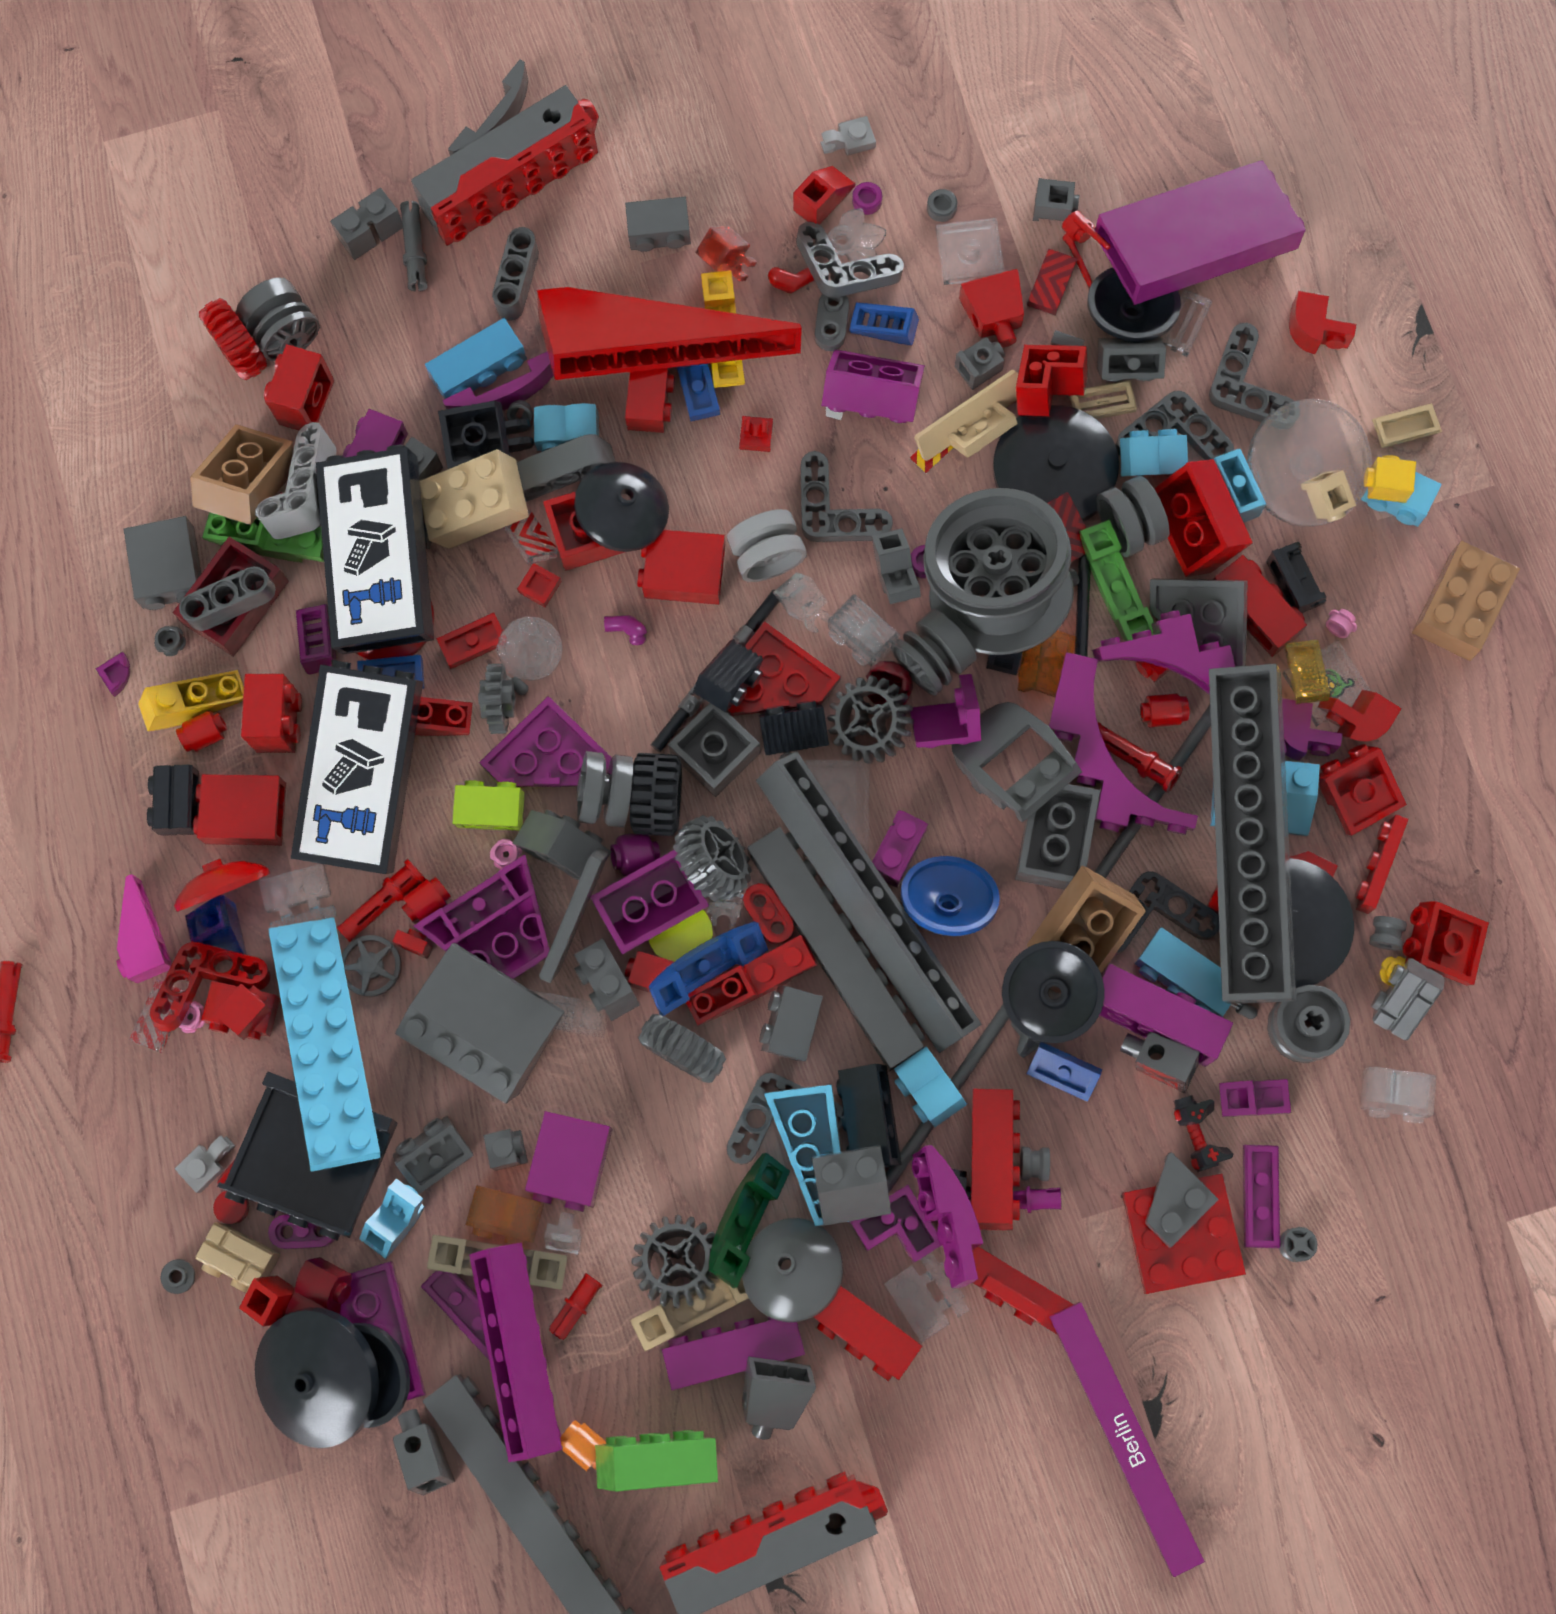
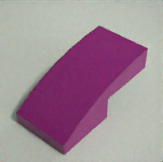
[1219,1079,1292,1117]

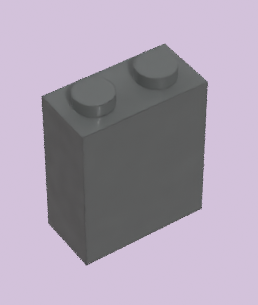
[123,516,201,610]

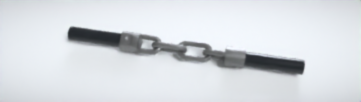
[651,590,782,753]

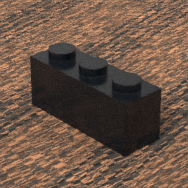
[836,1064,902,1168]

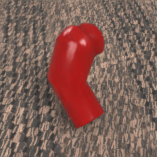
[768,267,815,293]

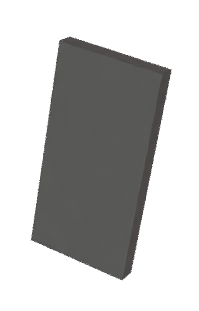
[539,848,610,983]

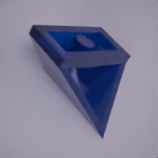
[185,895,247,955]

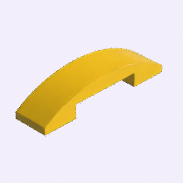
[701,270,745,388]

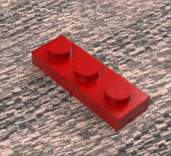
[1355,814,1409,914]

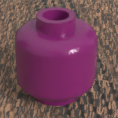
[610,833,660,876]

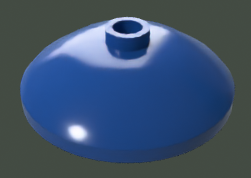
[901,856,1000,936]

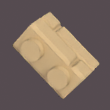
[195,1222,280,1293]

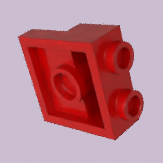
[1318,744,1407,836]
[1402,901,1489,986]

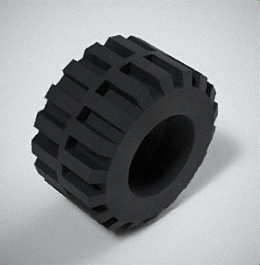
[630,753,682,836]

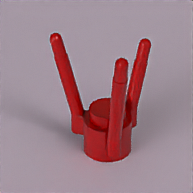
[1061,210,1111,289]

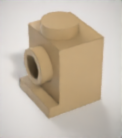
[1300,470,1356,522]

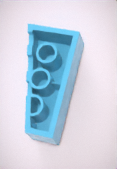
[764,1084,849,1226]

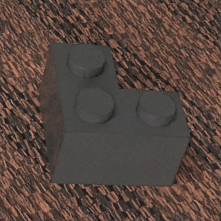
[512,810,612,881]

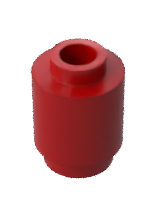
[1140,693,1190,728]
[176,710,227,752]
[401,876,451,922]

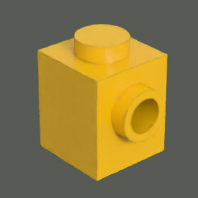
[1364,455,1416,503]

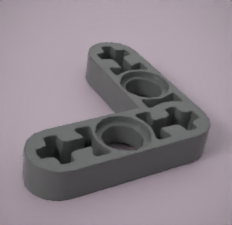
[796,222,904,298]
[1209,323,1299,429]
[1115,391,1234,460]
[801,451,893,542]
[727,1073,844,1165]

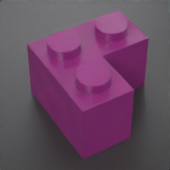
[849,1185,943,1263]

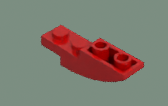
[415,697,473,736]
[686,935,818,1026]

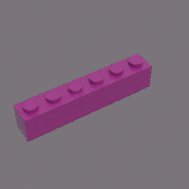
[469,1242,562,1462]

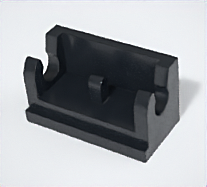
[1266,542,1327,613]

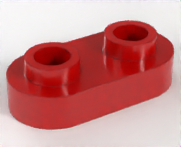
[743,883,794,945]

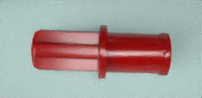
[549,1273,603,1340]

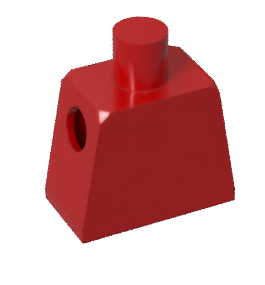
[959,269,1024,348]

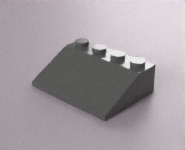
[395,943,565,1104]

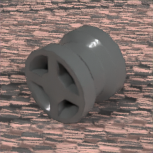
[1369,916,1407,951]
[1020,1147,1050,1181]
[1279,1227,1318,1262]

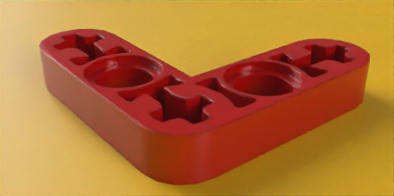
[150,942,271,1032]

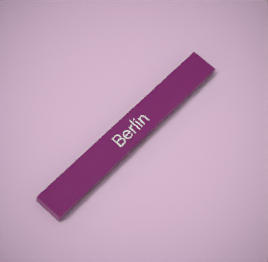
[1049,1302,1205,1577]

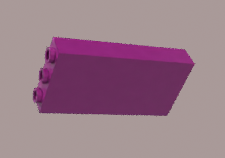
[1095,160,1306,305]

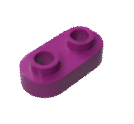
[268,1214,335,1249]

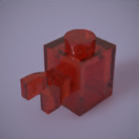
[695,226,757,282]

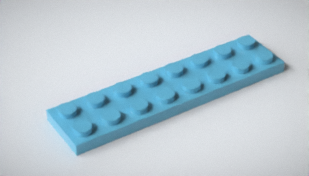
[268,917,380,1172]

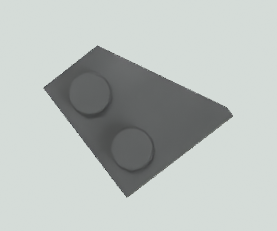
[1145,1152,1219,1248]

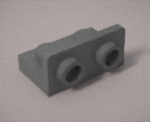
[393,1116,474,1195]

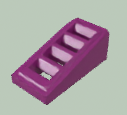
[296,604,337,675]

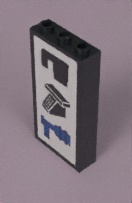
[316,445,434,655]
[290,660,423,874]

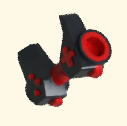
[1173,1095,1234,1172]

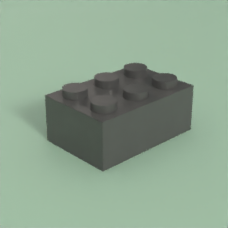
[1015,784,1100,890]

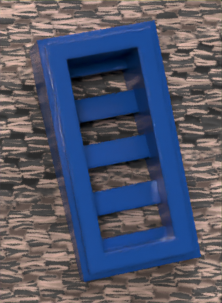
[849,302,919,345]

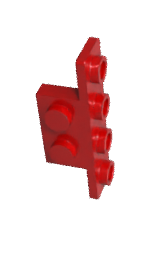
[972,1246,1074,1334]

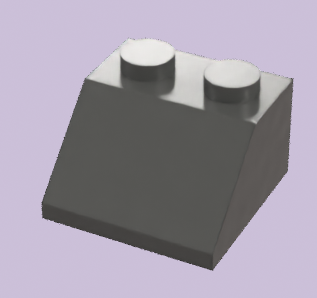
[811,1145,891,1226]

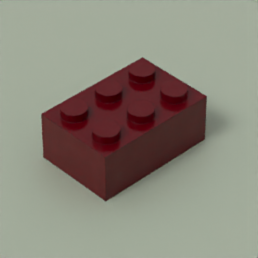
[172,536,289,657]

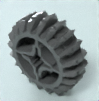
[827,676,914,764]
[673,815,752,902]
[638,1014,726,1083]
[631,1214,720,1308]

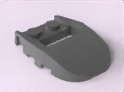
[952,702,1082,822]

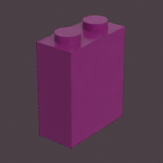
[525,1111,613,1212]

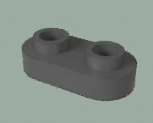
[815,294,849,351]

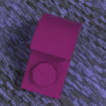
[1282,698,1342,761]

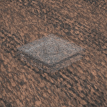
[936,218,1005,285]

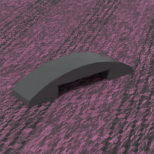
[448,59,528,155]

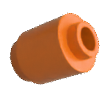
[560,1420,606,1472]

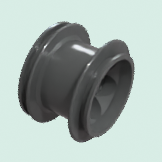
[923,488,1074,655]

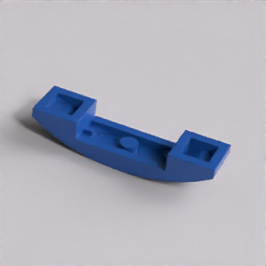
[648,921,769,1016]

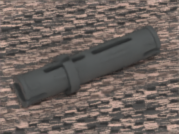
[400,201,428,291]

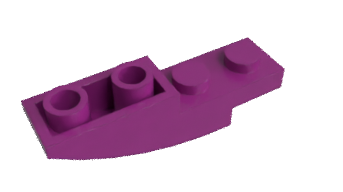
[912,1145,983,1288]

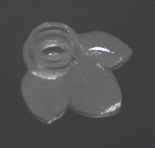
[827,208,887,261]

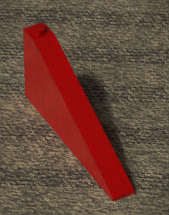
[537,287,802,380]

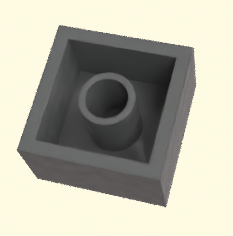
[668,703,761,797]

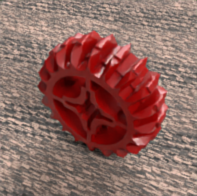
[199,298,267,381]

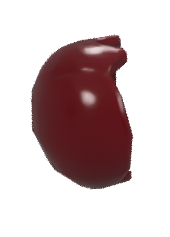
[866,661,913,705]

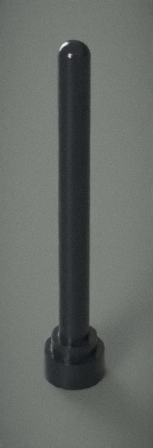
[1075,554,1091,657]

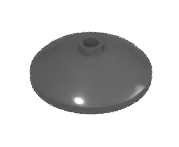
[742,1218,843,1322]

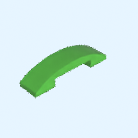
[1079,520,1154,641]

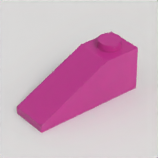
[116,874,172,984]

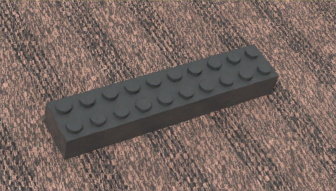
[1209,664,1296,1004]

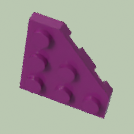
[479,696,612,787]

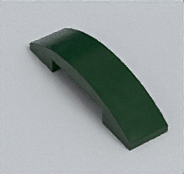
[708,1153,790,1288]

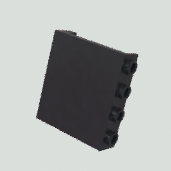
[217,1071,398,1241]

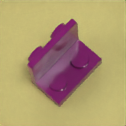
[910,674,981,748]

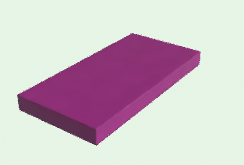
[340,1261,426,1401]

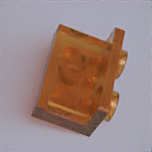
[1017,630,1076,698]

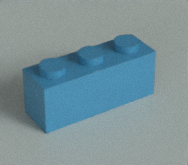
[425,318,527,399]

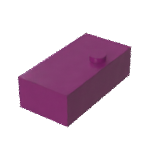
[1099,964,1233,1067]

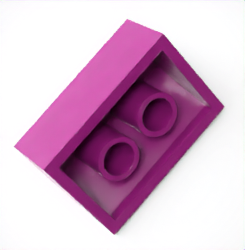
[821,349,925,423]
[590,850,709,955]

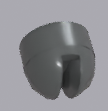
[507,399,533,421]

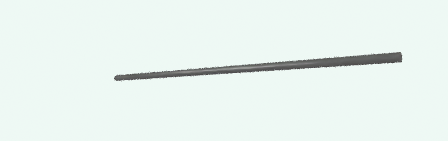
[886,705,1211,1193]

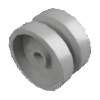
[727,509,807,582]

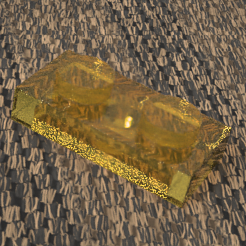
[1285,640,1330,704]

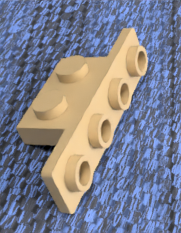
[915,370,1018,461]

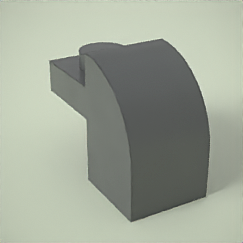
[872,528,921,604]

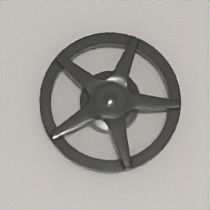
[342,935,401,997]

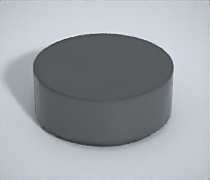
[927,189,958,222]

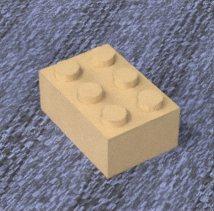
[420,450,529,549]

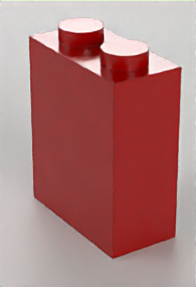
[637,530,726,605]
[193,774,287,846]

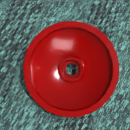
[174,859,271,912]

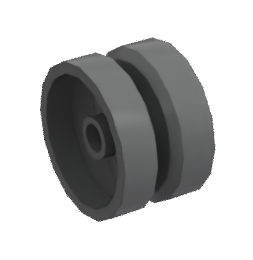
[1096,476,1170,557]
[576,751,633,828]
[1267,985,1350,1063]

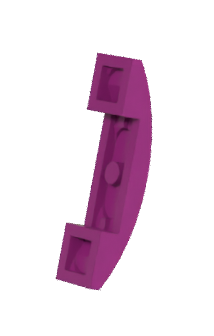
[442,351,554,411]

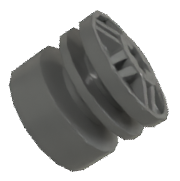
[235,278,320,361]
[891,609,977,696]

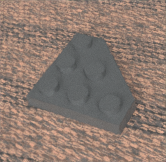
[1150,578,1248,667]

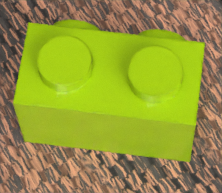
[452,780,525,831]

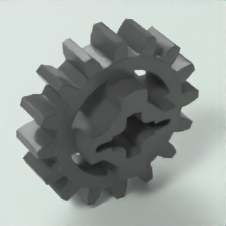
[478,664,516,734]

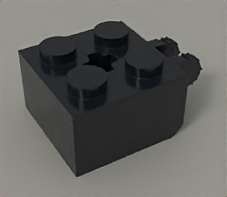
[438,401,534,469]

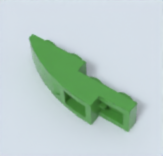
[202,512,324,563]

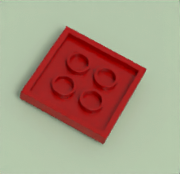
[1122,1173,1246,1294]

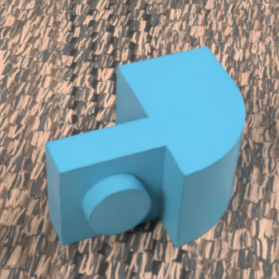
[359,1179,425,1259]

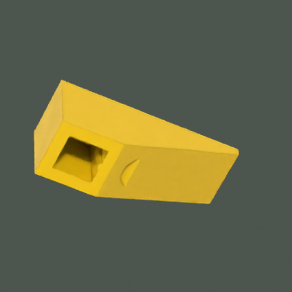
[138,670,244,732]

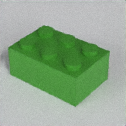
[595,1430,718,1492]

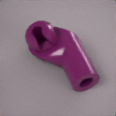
[604,615,647,645]

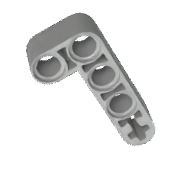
[255,422,336,539]

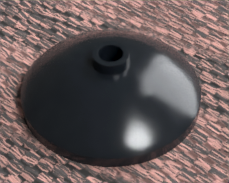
[1087,267,1181,342]
[574,462,669,552]
[1002,941,1105,1043]
[353,1323,410,1428]

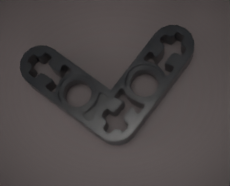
[1114,871,1219,956]

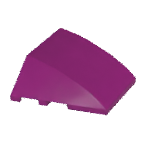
[413,854,550,979]

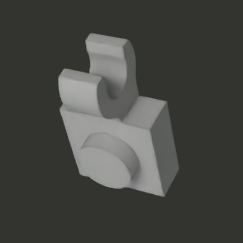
[821,116,876,156]
[175,1135,235,1193]

